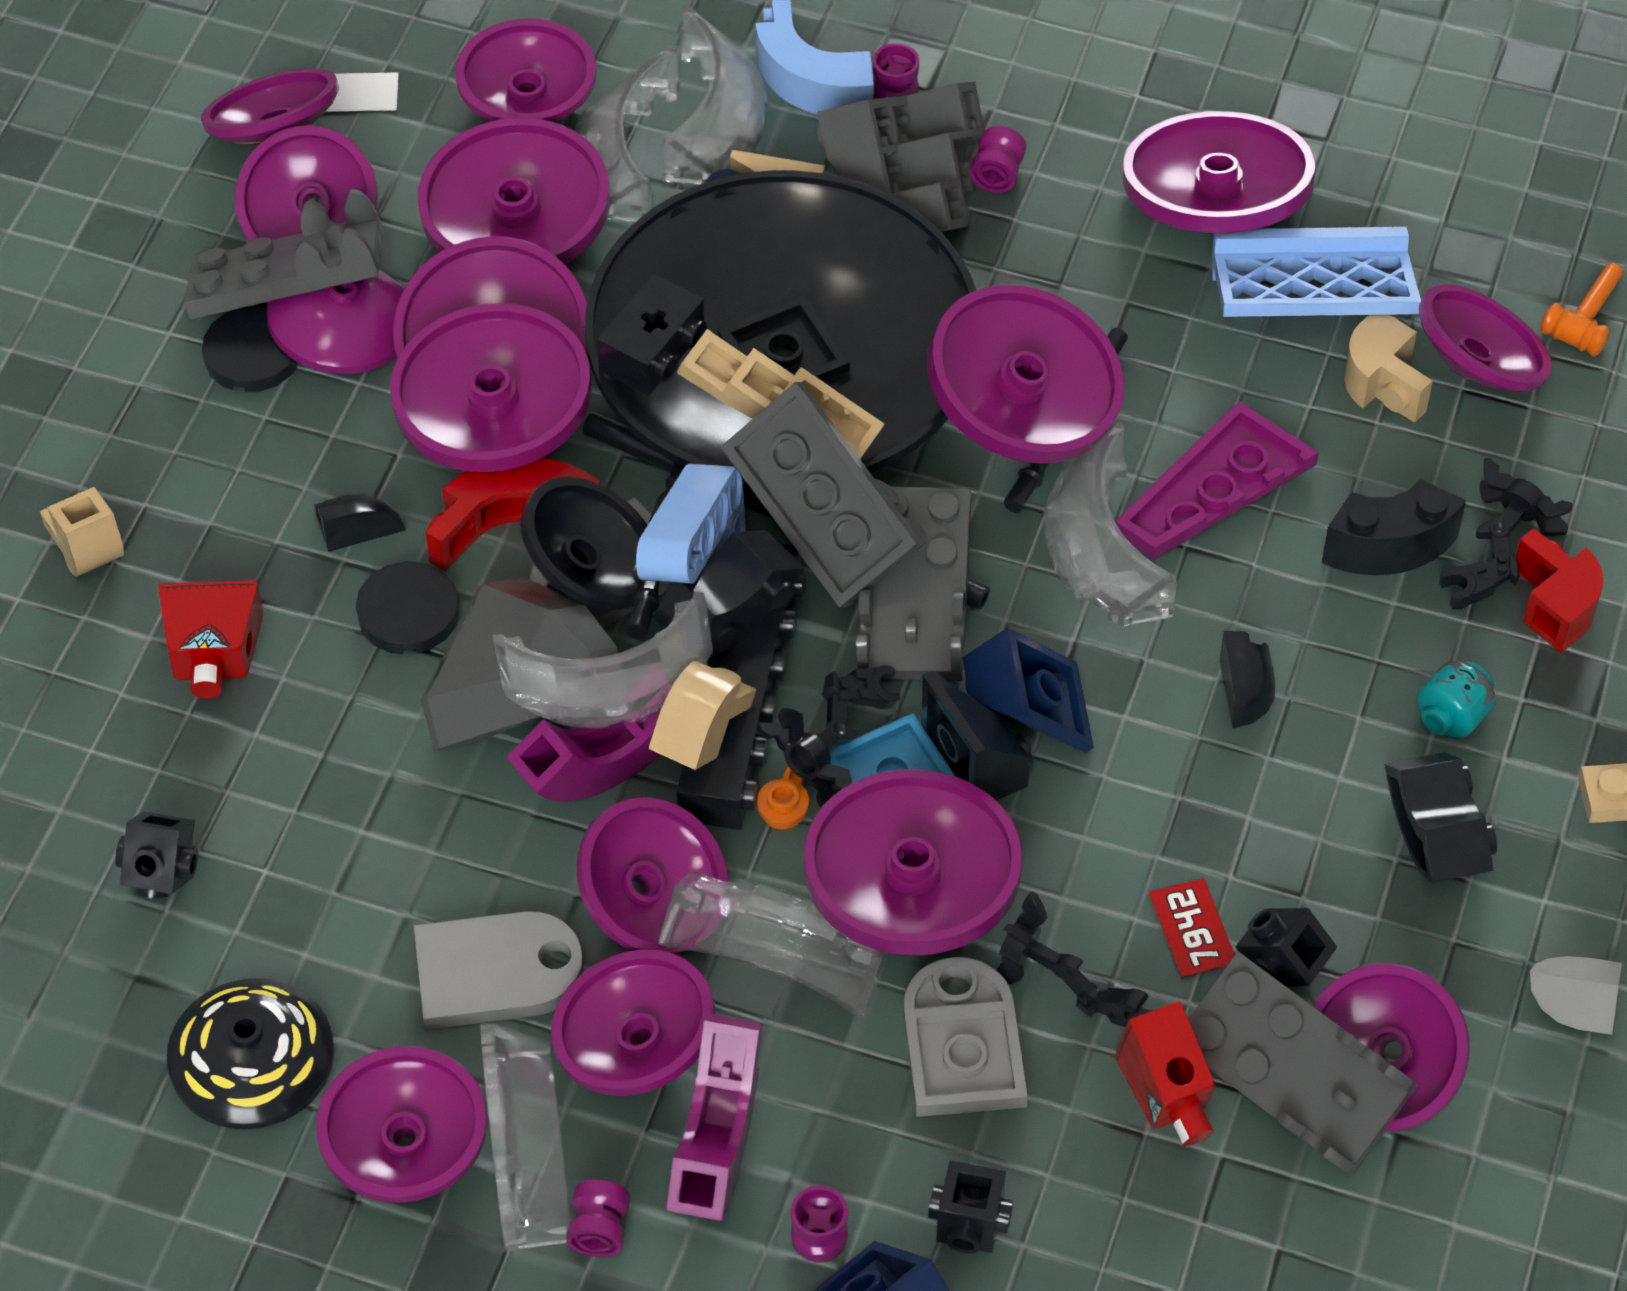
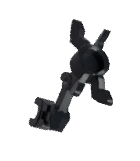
[1439,458,1573,610]
[757,665,901,808]
[996,892,1153,1027]

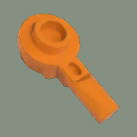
[757,766,810,830]

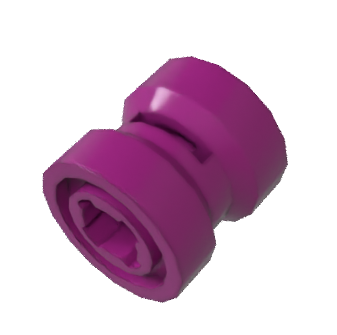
[873,43,919,99]
[970,126,1026,193]
[566,1180,630,1257]
[791,1185,848,1263]

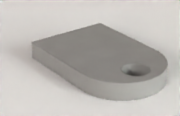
[414,911,583,1030]
[903,957,1028,1117]

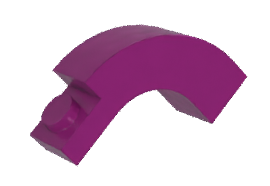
[506,665,675,802]
[666,1013,763,1221]

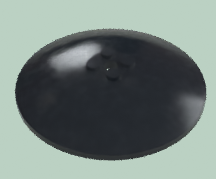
[585,170,976,486]

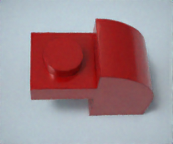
[1516,528,1603,653]

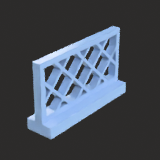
[1211,227,1421,317]

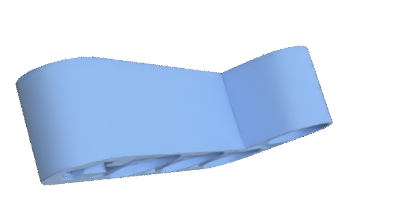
[636,464,746,584]

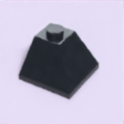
[921,671,1032,801]

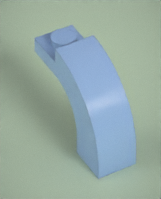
[755,0,874,115]

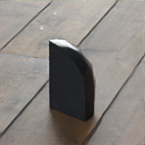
[314,494,406,552]
[1219,631,1276,729]

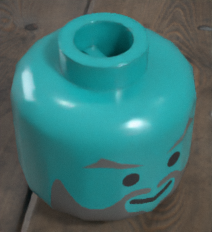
[1417,661,1495,739]

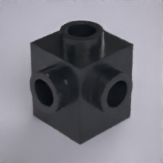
[115,811,198,899]
[1235,908,1337,986]
[928,1160,1014,1253]

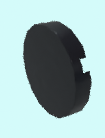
[202,307,297,392]
[356,561,459,654]

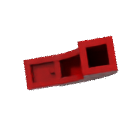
[426,458,601,572]

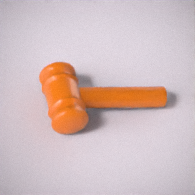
[1540,263,1623,357]

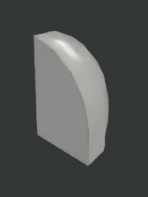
[1530,956,1622,1035]

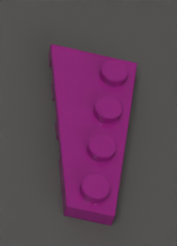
[1114,401,1319,560]

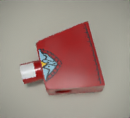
[158,580,263,699]
[1114,1001,1215,1146]

